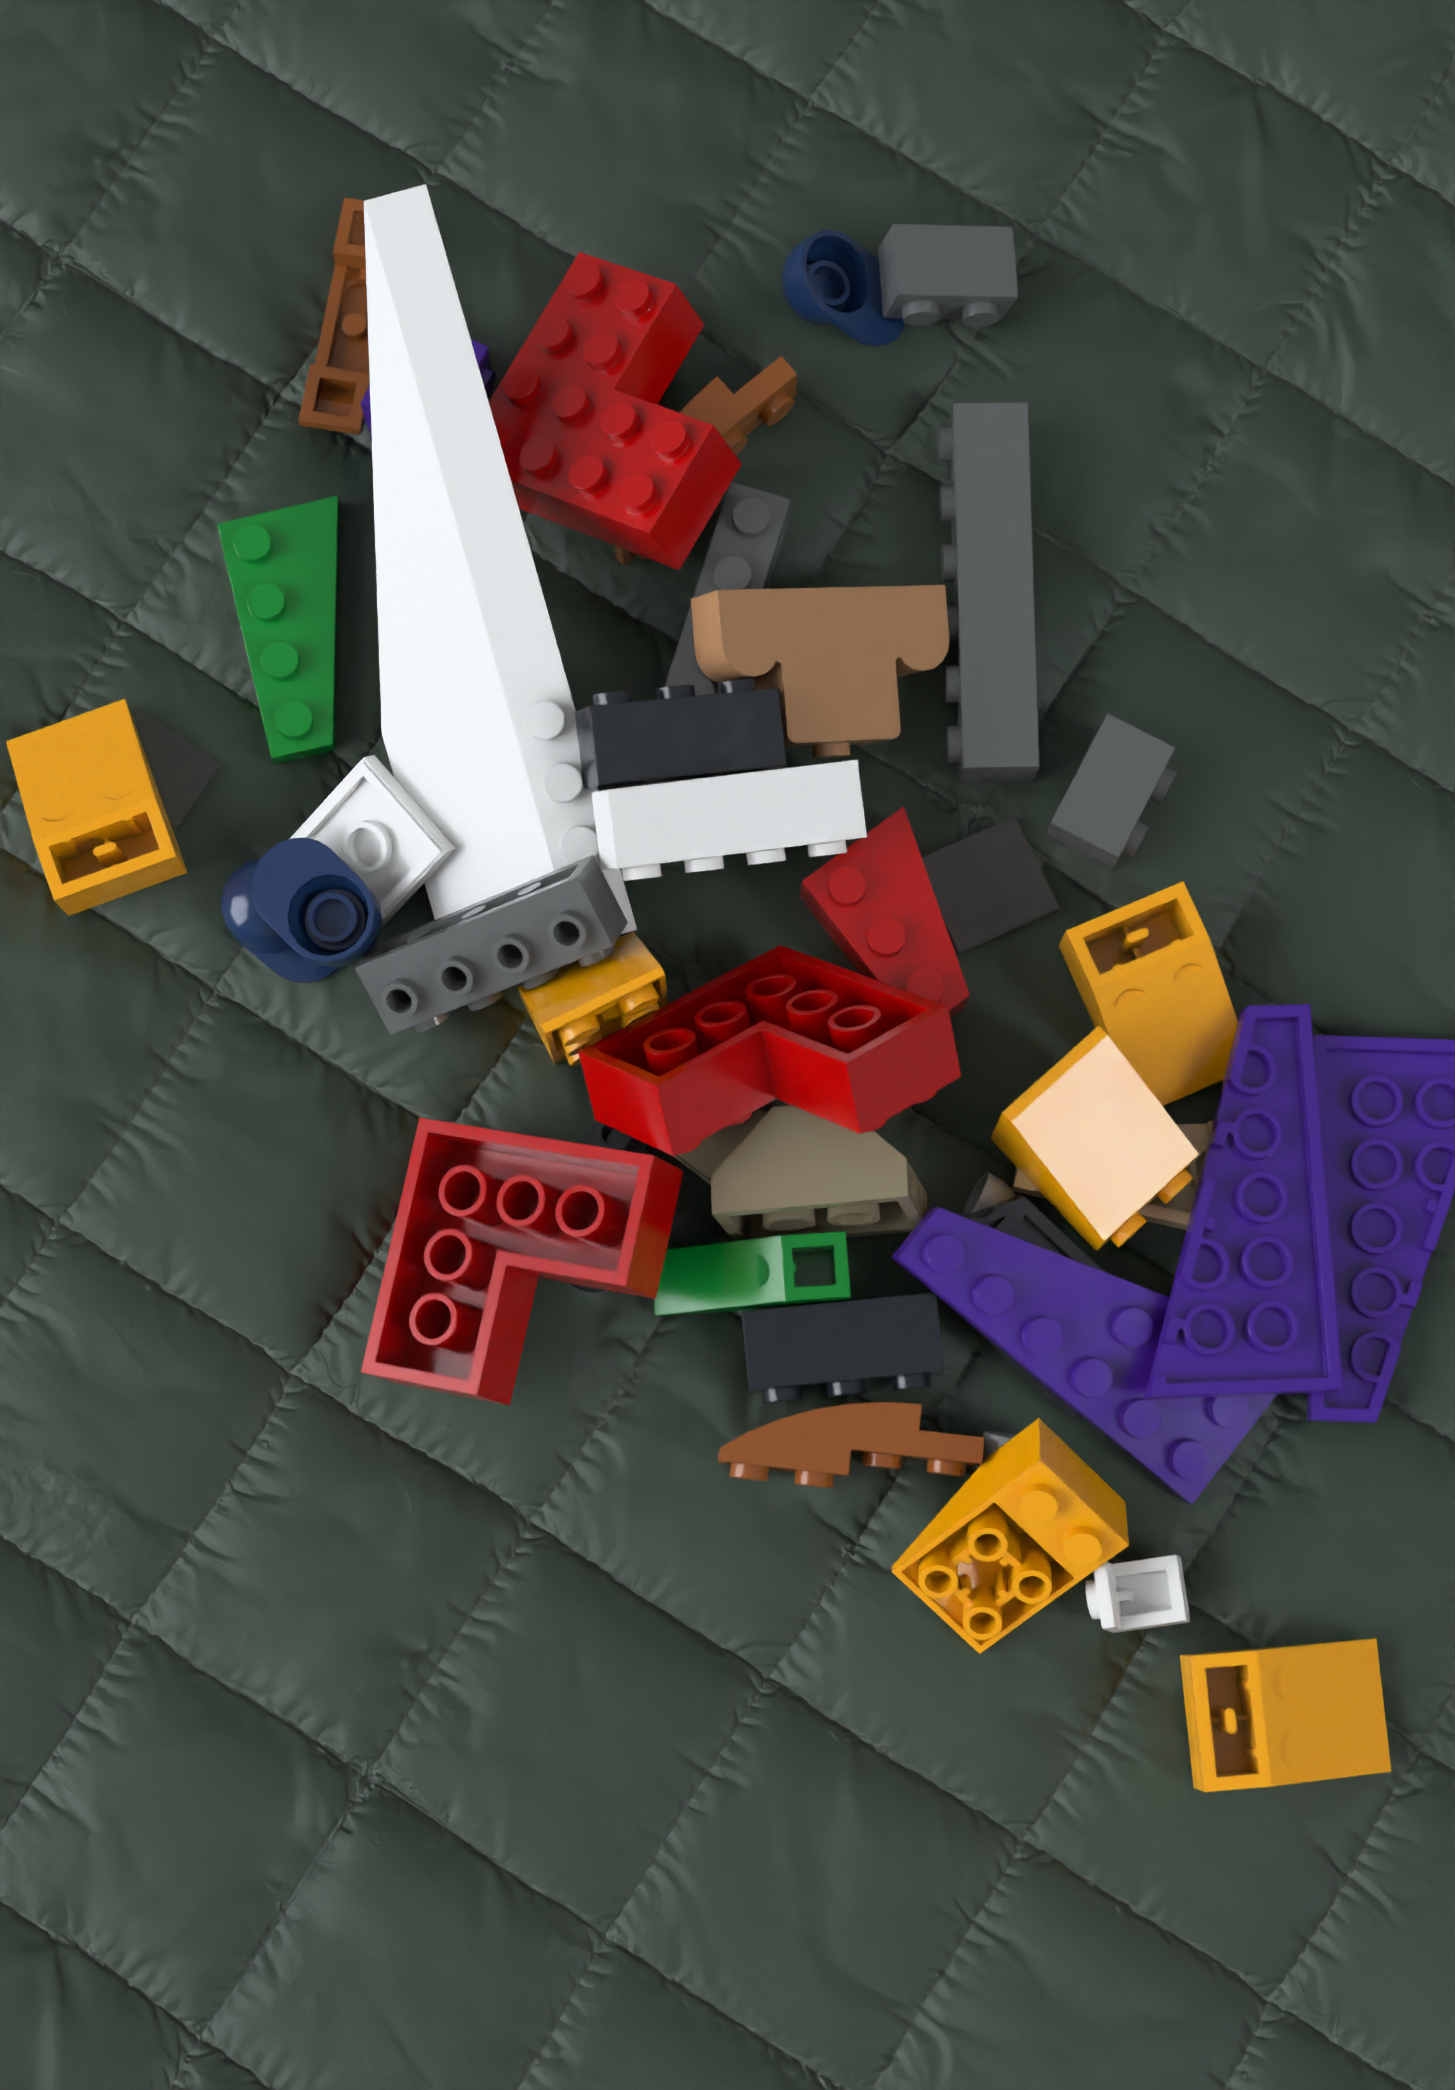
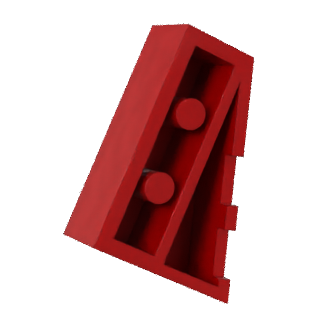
[800,806,970,1019]

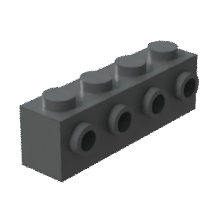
[355,855,628,1035]

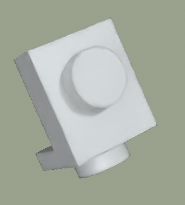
[1086,1555,1190,1633]

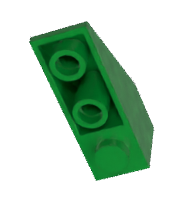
[654,1231,851,1316]

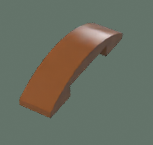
[298,198,370,435]

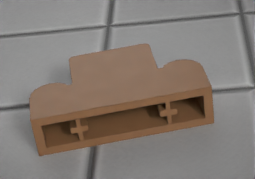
[691,585,949,759]

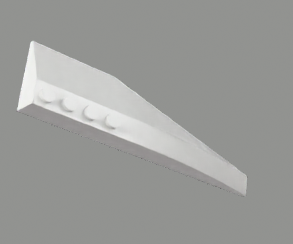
[364,184,637,934]

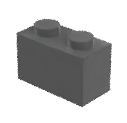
[878,224,1018,327]
[1045,713,1177,871]

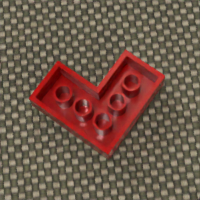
[489,252,742,570]
[579,945,961,1156]
[361,1118,684,1406]

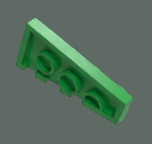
[217,495,341,765]

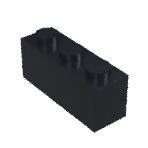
[575,679,787,790]
[741,1292,945,1404]

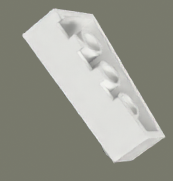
[591,760,867,881]

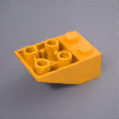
[6,699,188,916]
[1058,881,1238,1107]
[518,931,668,1066]
[892,1418,1129,1654]
[1180,1638,1391,1792]

